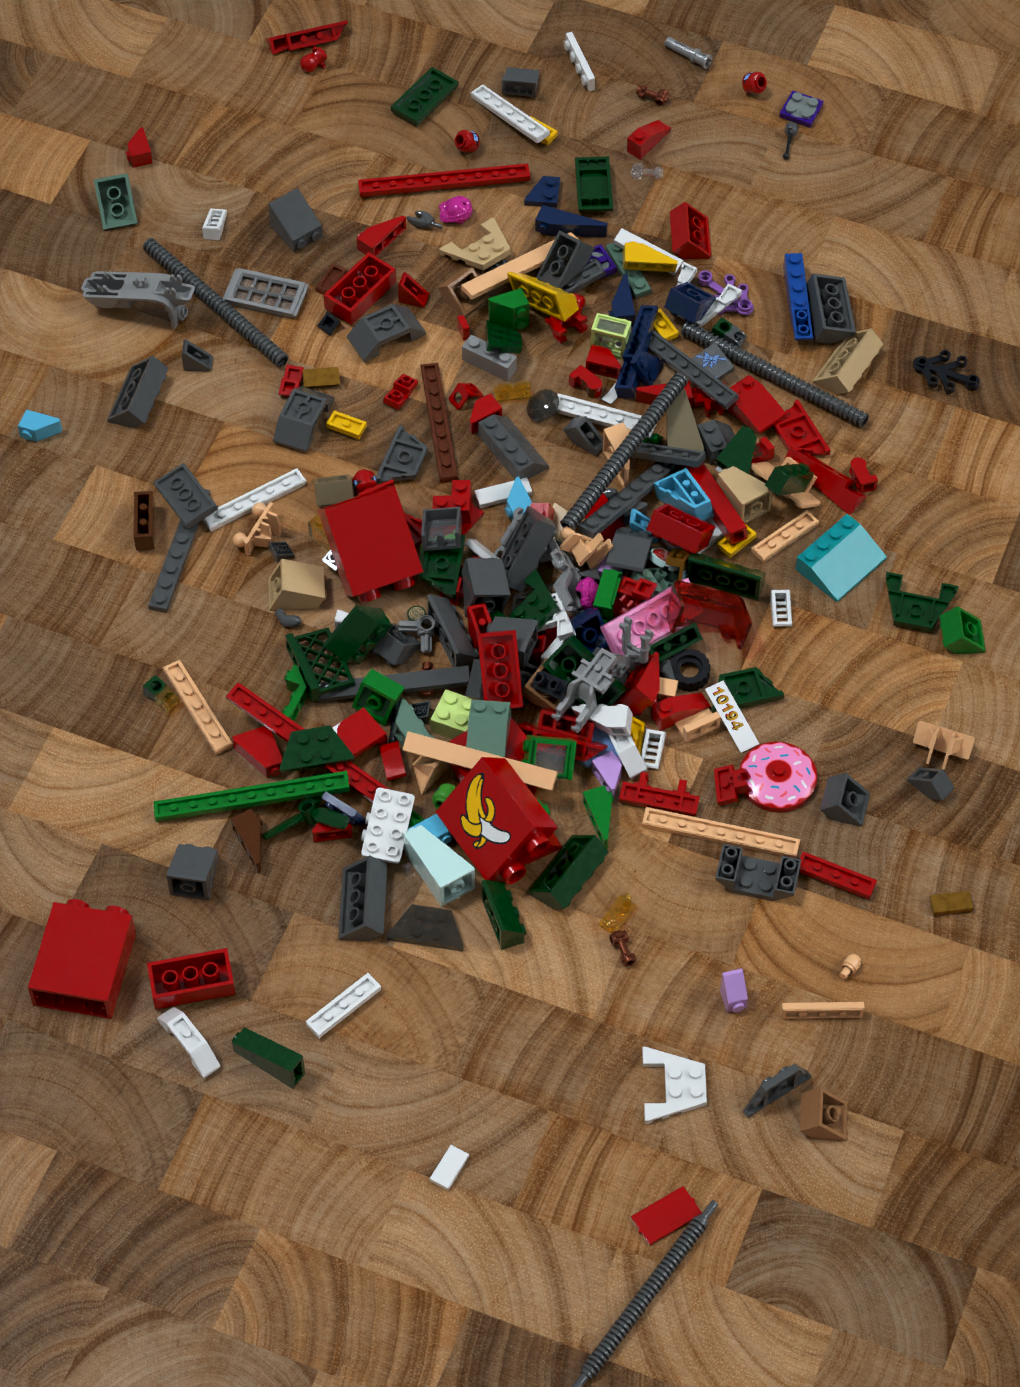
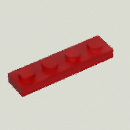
[799,851,877,900]

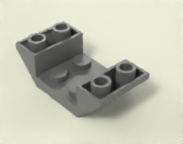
[347,304,426,362]
[273,386,335,453]
[715,844,801,901]

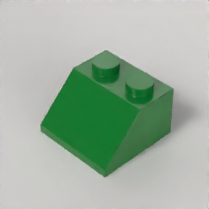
[488,288,529,330]
[940,606,986,654]
[352,669,405,726]

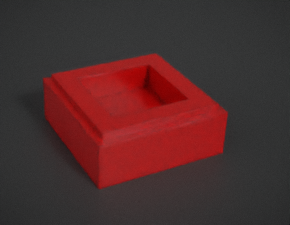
[457,315,470,340]

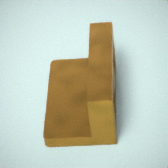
[665,547,692,581]

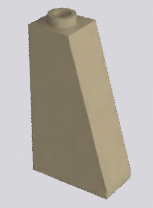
[666,389,704,451]

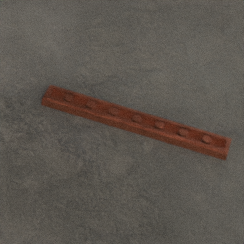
[420,363,458,483]

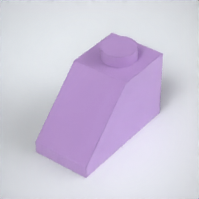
[591,751,623,798]
[720,968,748,1013]

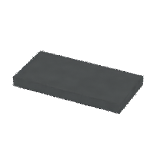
[153,463,218,529]

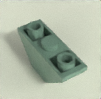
[393,699,434,747]

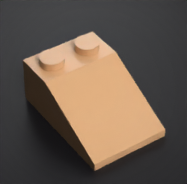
[603,422,631,489]

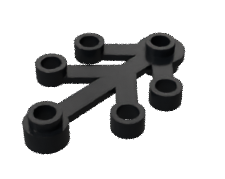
[913,350,980,394]

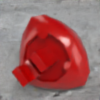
[613,594,641,618]

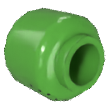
[432,783,456,809]

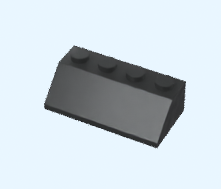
[806,273,856,344]
[107,355,168,428]
[478,414,549,479]
[501,506,557,592]
[427,594,479,670]
[338,855,387,941]

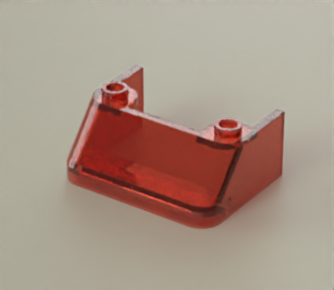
[666,580,752,650]

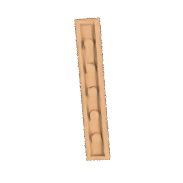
[163,660,233,755]

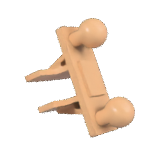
[233,502,282,556]
[559,527,613,569]
[913,721,975,771]

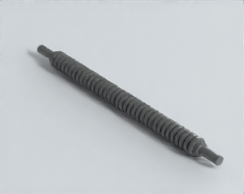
[572,1200,718,1387]

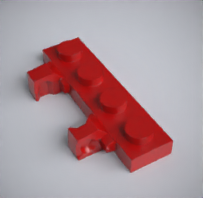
[619,772,700,817]

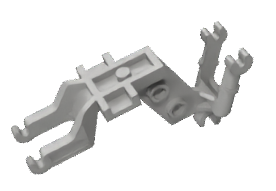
[494,507,583,615]
[551,616,654,733]

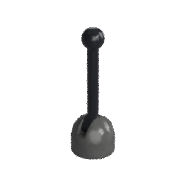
[783,122,799,160]

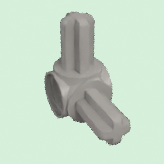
[398,615,435,654]

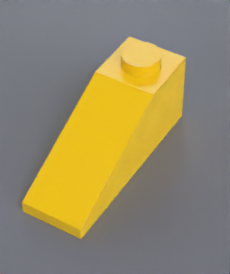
[623,241,678,272]

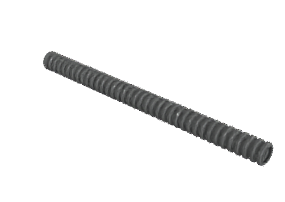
[143,238,289,367]
[681,322,869,428]
[560,373,688,531]

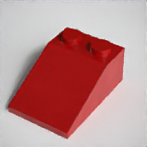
[724,375,787,434]
[614,652,660,717]

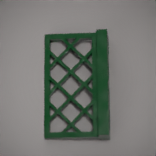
[285,627,355,702]

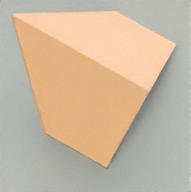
[412,756,447,796]

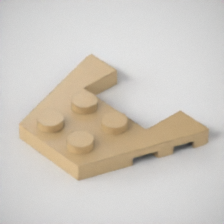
[439,218,511,270]

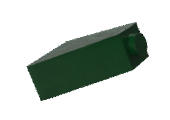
[713,426,757,474]

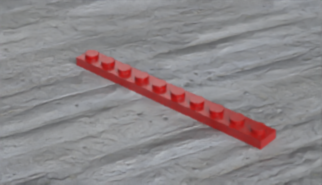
[358,163,530,197]
[226,682,390,803]

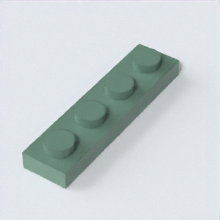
[605,243,651,299]

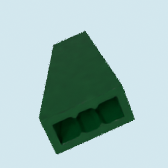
[232,1027,305,1089]

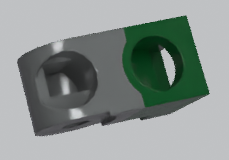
[711,317,747,348]

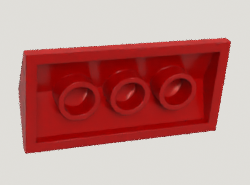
[477,630,523,708]

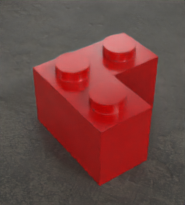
[432,480,473,523]

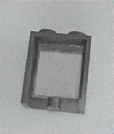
[421,507,463,551]

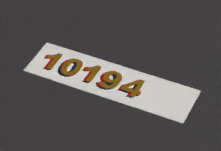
[705,680,759,753]

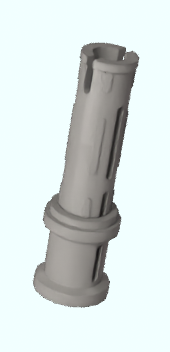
[664,37,712,69]

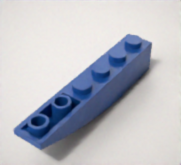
[783,253,813,341]

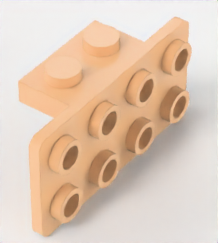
[750,457,821,509]

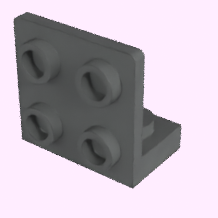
[502,67,539,97]

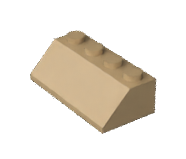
[813,328,883,394]

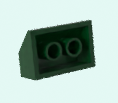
[323,605,392,664]
[481,880,526,950]

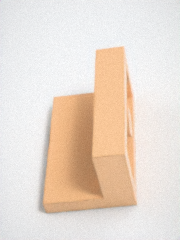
[675,708,721,742]

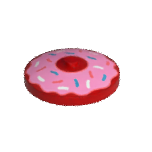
[740,741,817,812]

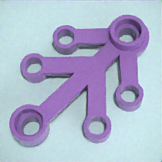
[698,270,754,316]

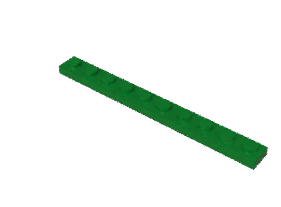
[153,771,350,822]

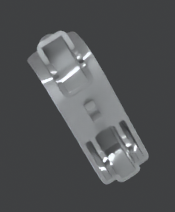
[81,271,195,328]

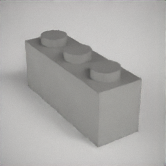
[462,335,517,382]

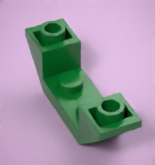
[260,665,308,734]

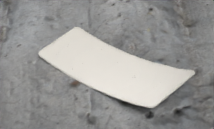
[602,381,617,404]

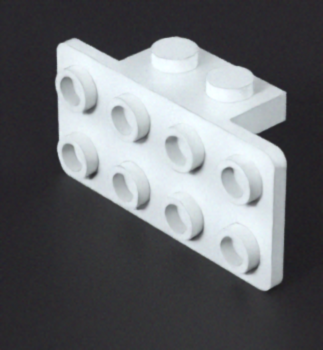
[361,788,415,864]

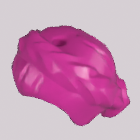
[439,196,473,224]
[576,577,599,610]

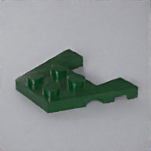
[490,569,559,631]
[885,572,959,632]

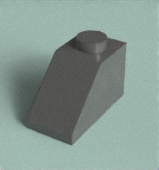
[563,416,603,456]
[907,767,954,800]

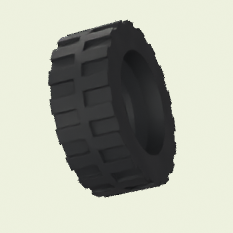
[669,649,710,692]

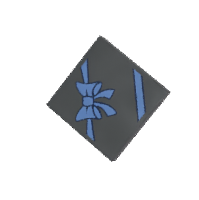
[691,343,735,380]

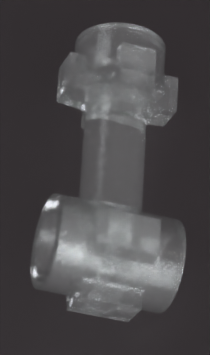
[631,163,664,180]

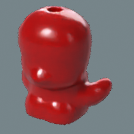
[300,46,328,73]

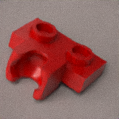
[691,382,725,418]
[714,764,752,806]

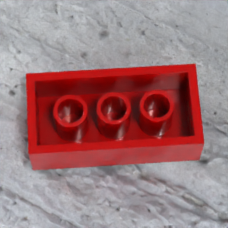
[323,252,397,325]
[147,948,236,1010]

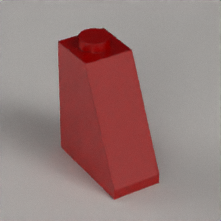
[232,726,283,778]

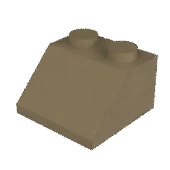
[313,474,354,508]

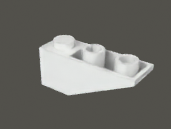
[572,704,633,736]

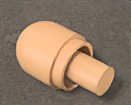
[839,954,861,979]

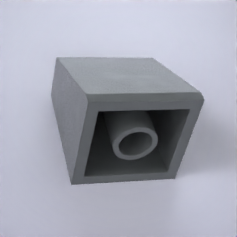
[268,188,322,252]
[462,558,511,617]
[486,616,538,671]
[166,844,219,900]

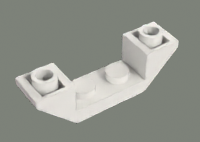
[608,734,648,779]
[157,1007,221,1078]

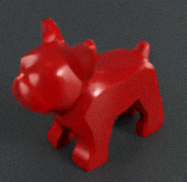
[545,293,588,344]

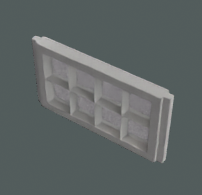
[223,268,309,319]

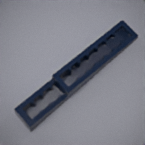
[614,305,658,398]

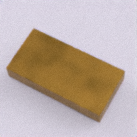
[303,367,340,388]
[929,891,973,916]

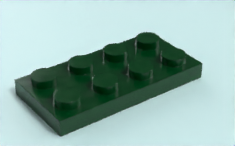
[391,67,459,126]

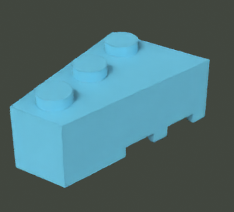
[654,468,714,521]

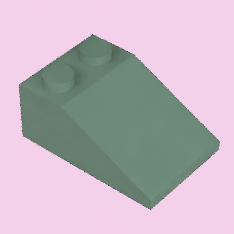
[94,173,138,230]
[466,700,511,757]

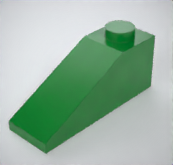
[582,785,614,849]

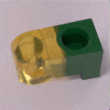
[143,675,180,712]

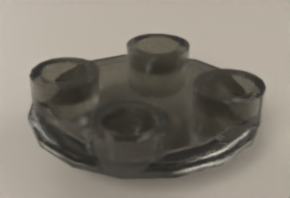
[527,389,559,423]

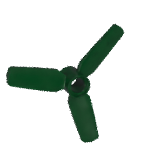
[262,773,349,840]

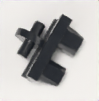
[533,670,569,701]

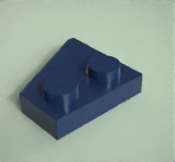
[630,350,664,386]

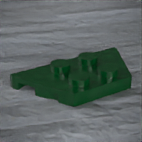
[485,320,522,354]
[421,535,465,599]
[712,667,784,713]
[280,725,355,773]

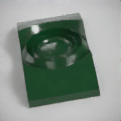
[575,156,613,212]

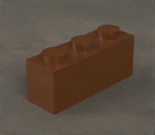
[134,491,155,550]

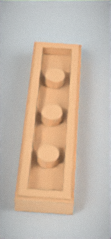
[751,510,819,563]
[781,1002,864,1019]

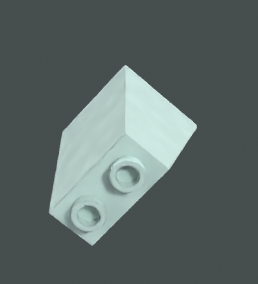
[404,825,475,907]

